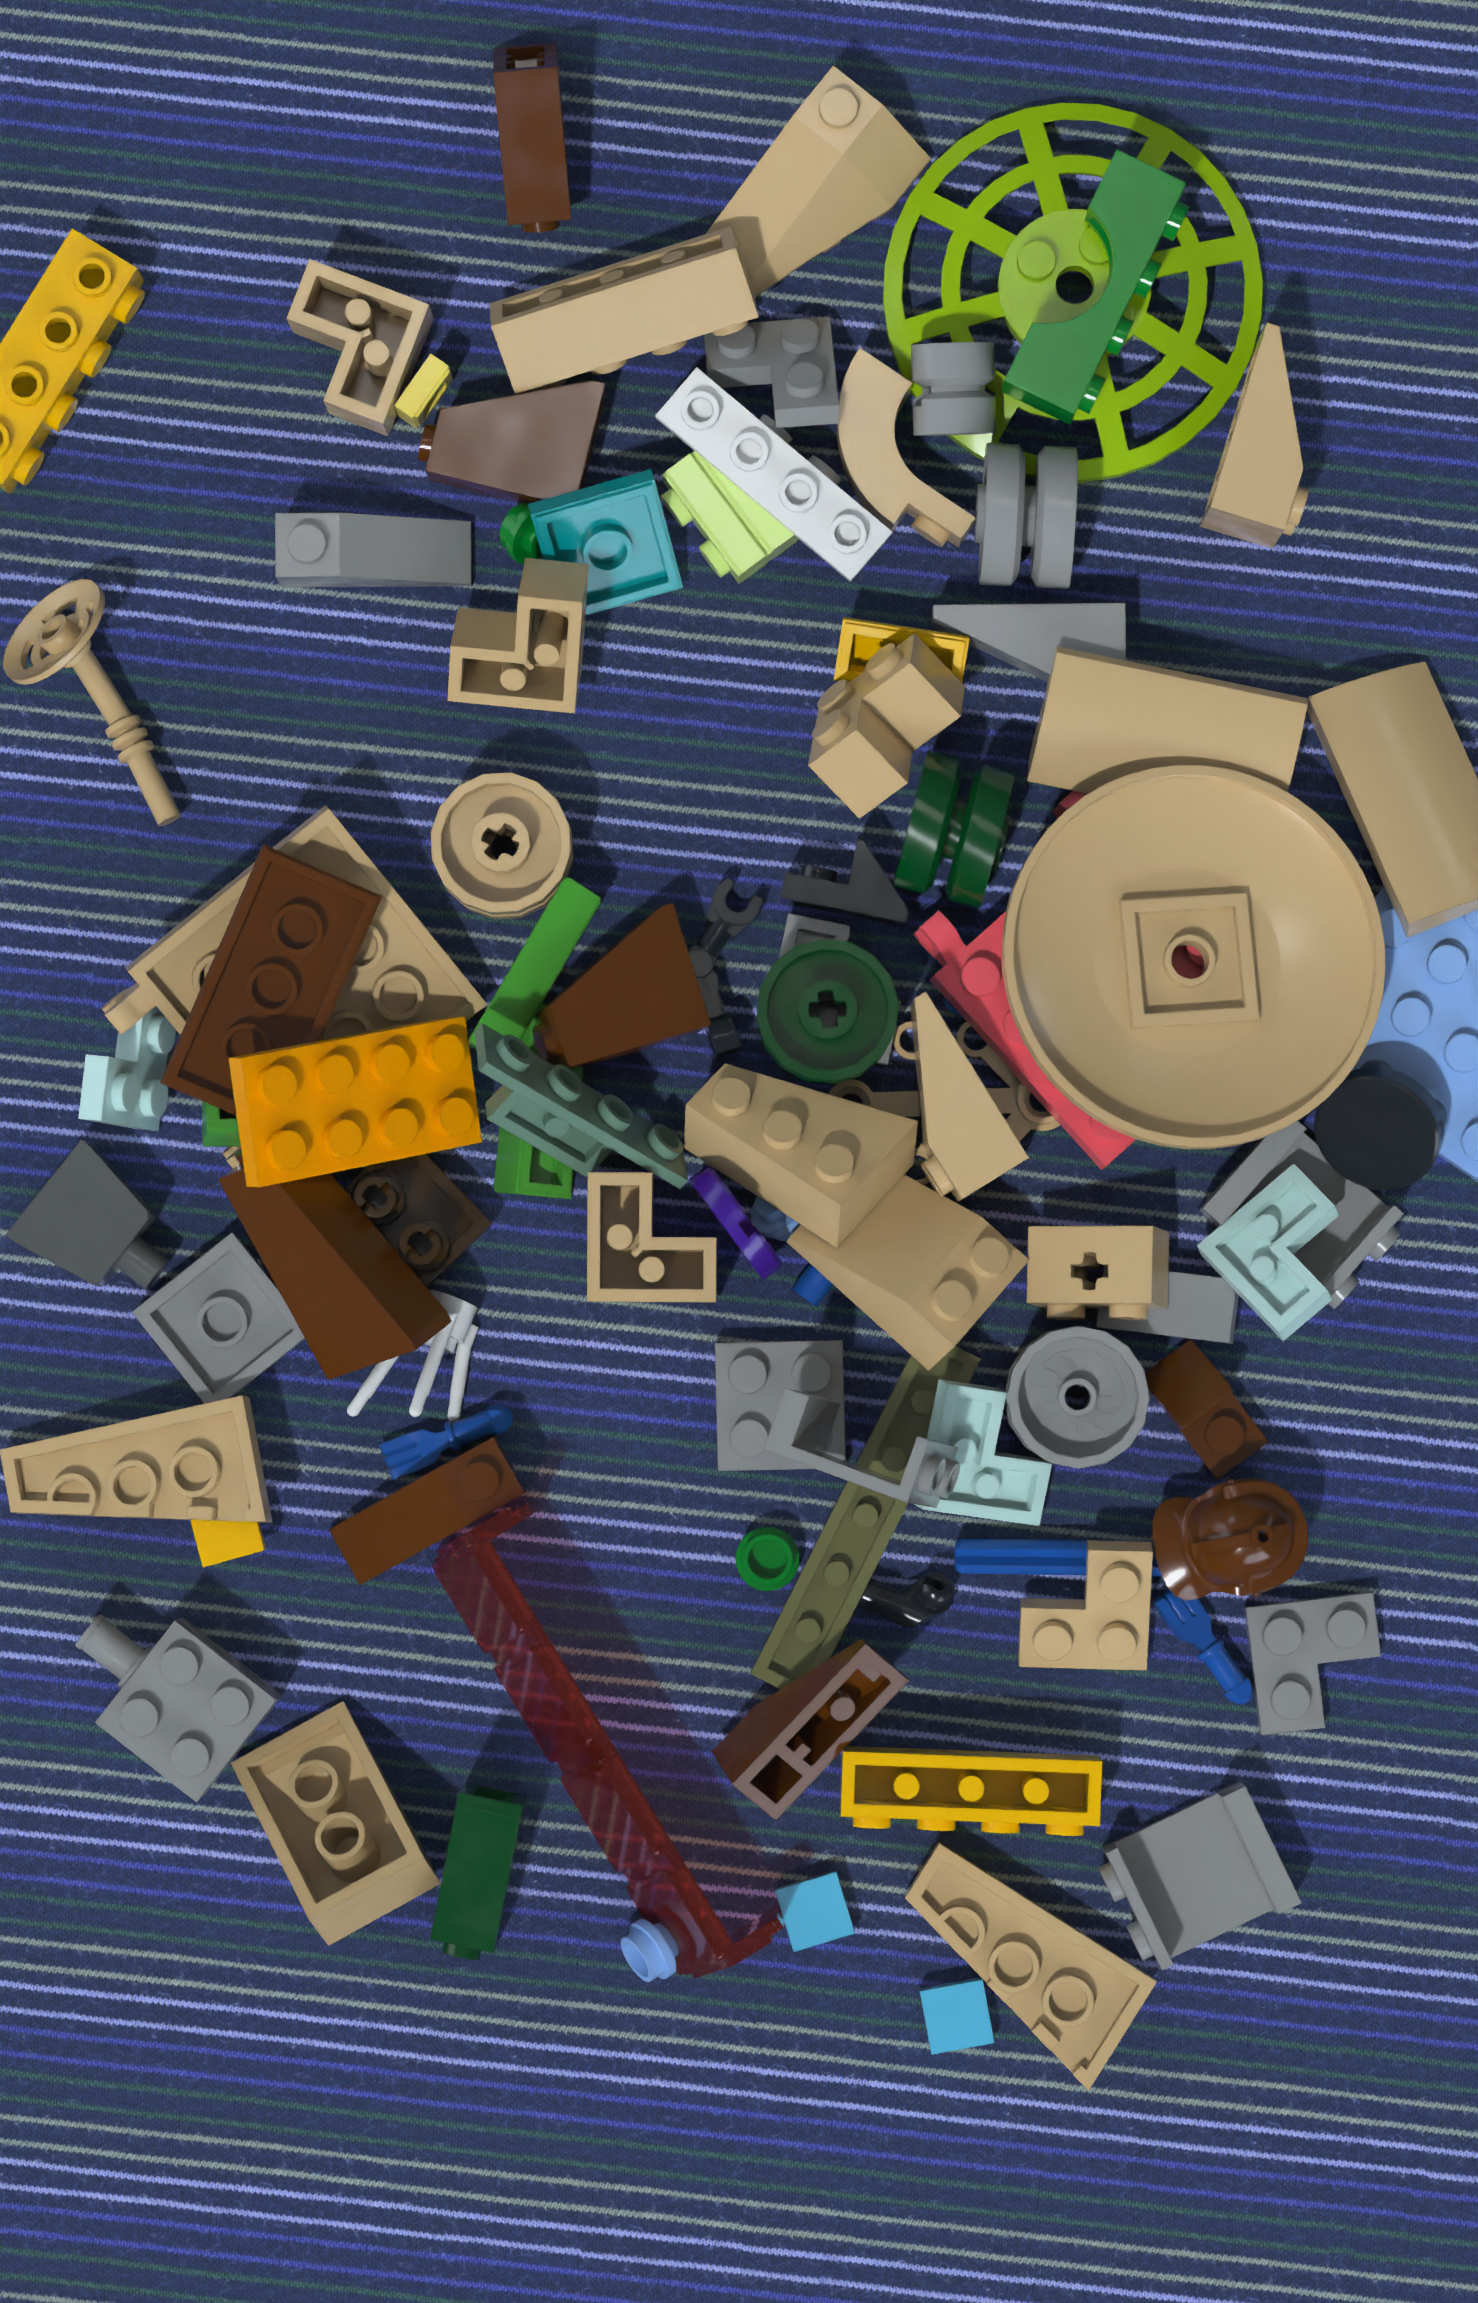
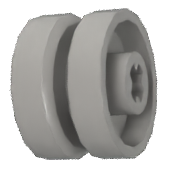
[975,443,1078,589]
[1004,1326,1150,1469]

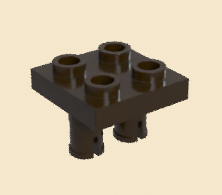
[344,1154,493,1288]

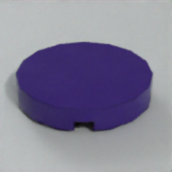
[688,1166,782,1281]

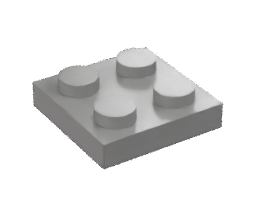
[132,1232,305,1404]
[715,1340,846,1471]

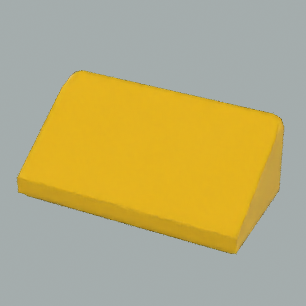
[833,617,970,683]

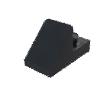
[780,835,909,928]

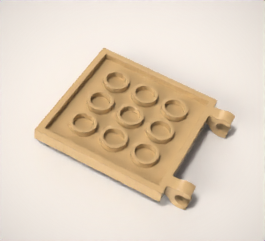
[101,805,487,1168]

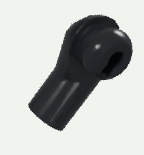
[858,1572,955,1628]

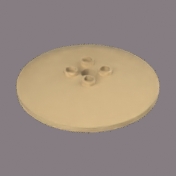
[1001,765,1386,1149]

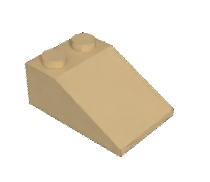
[1200,323,1309,549]
[910,992,1029,1202]
[786,1174,1029,1371]
[231,1701,441,1946]

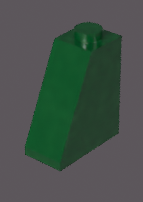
[430,1782,528,1960]

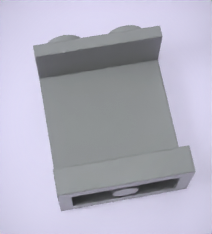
[1198,1121,1404,1309]
[763,1388,960,1508]
[1098,1781,1301,1970]

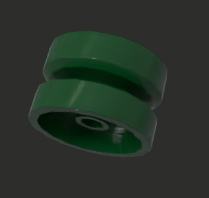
[893,750,1015,908]
[756,939,899,1085]

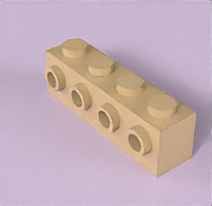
[489,226,759,395]

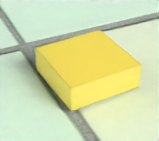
[394,354,453,429]

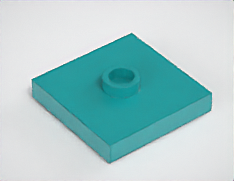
[528,469,683,615]

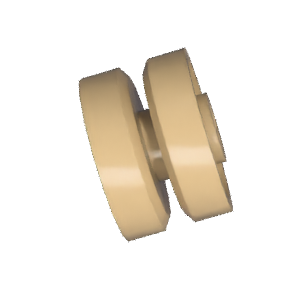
[431,772,574,919]

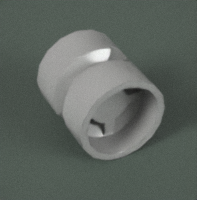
[911,342,996,436]

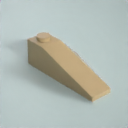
[706,65,931,298]

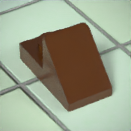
[1145,1339,1268,1480]

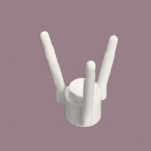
[347,1290,479,1422]

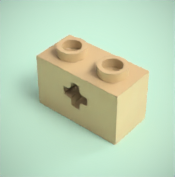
[1027,1226,1169,1320]

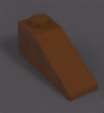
[329,1436,528,1585]
[712,1639,909,1820]

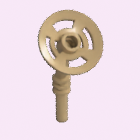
[3,579,181,827]

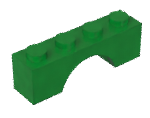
[1001,149,1190,425]

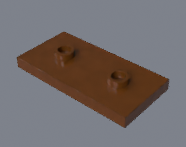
[160,844,382,1115]

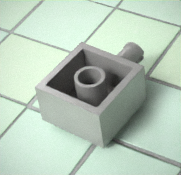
[75,1614,283,1802]

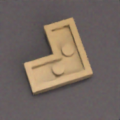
[1018,1540,1153,1670]

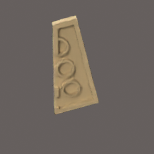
[0,1395,273,1523]
[904,1841,1157,2091]

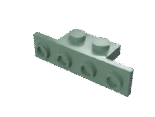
[474,1023,688,1189]

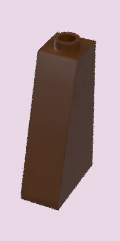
[218,1150,452,1380]

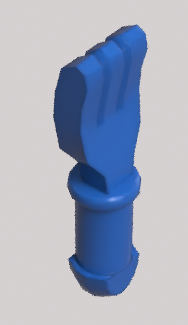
[379,1404,513,1480]
[1153,1589,1254,1705]

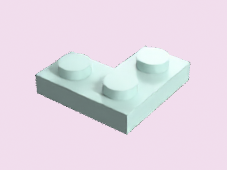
[78,1006,176,1131]
[1197,1164,1339,1341]
[914,1379,1052,1526]

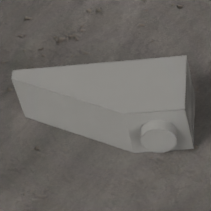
[275,513,472,588]
[931,603,1126,683]

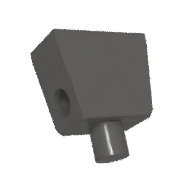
[6,1139,169,1290]

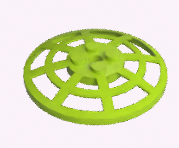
[883,103,1263,483]

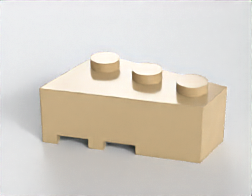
[684,1063,918,1248]

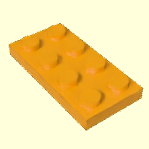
[228,1016,482,1187]

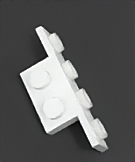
[655,367,892,582]

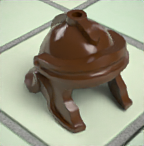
[1152,1478,1309,1601]

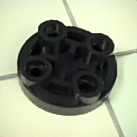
[1314,1060,1447,1190]

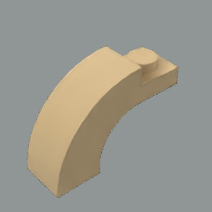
[837,347,976,548]

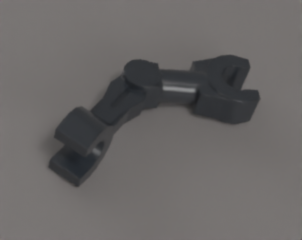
[689,878,763,1059]

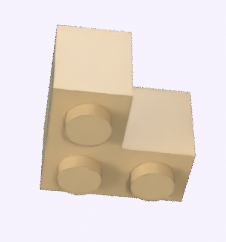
[286,259,434,436]
[447,558,589,714]
[808,633,965,819]
[587,1172,717,1303]

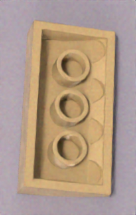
[1027,646,1308,794]
[1307,662,1478,938]

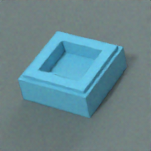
[775,1870,855,1952]
[919,1977,994,2055]

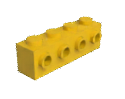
[0,228,145,494]
[839,1746,1102,1836]

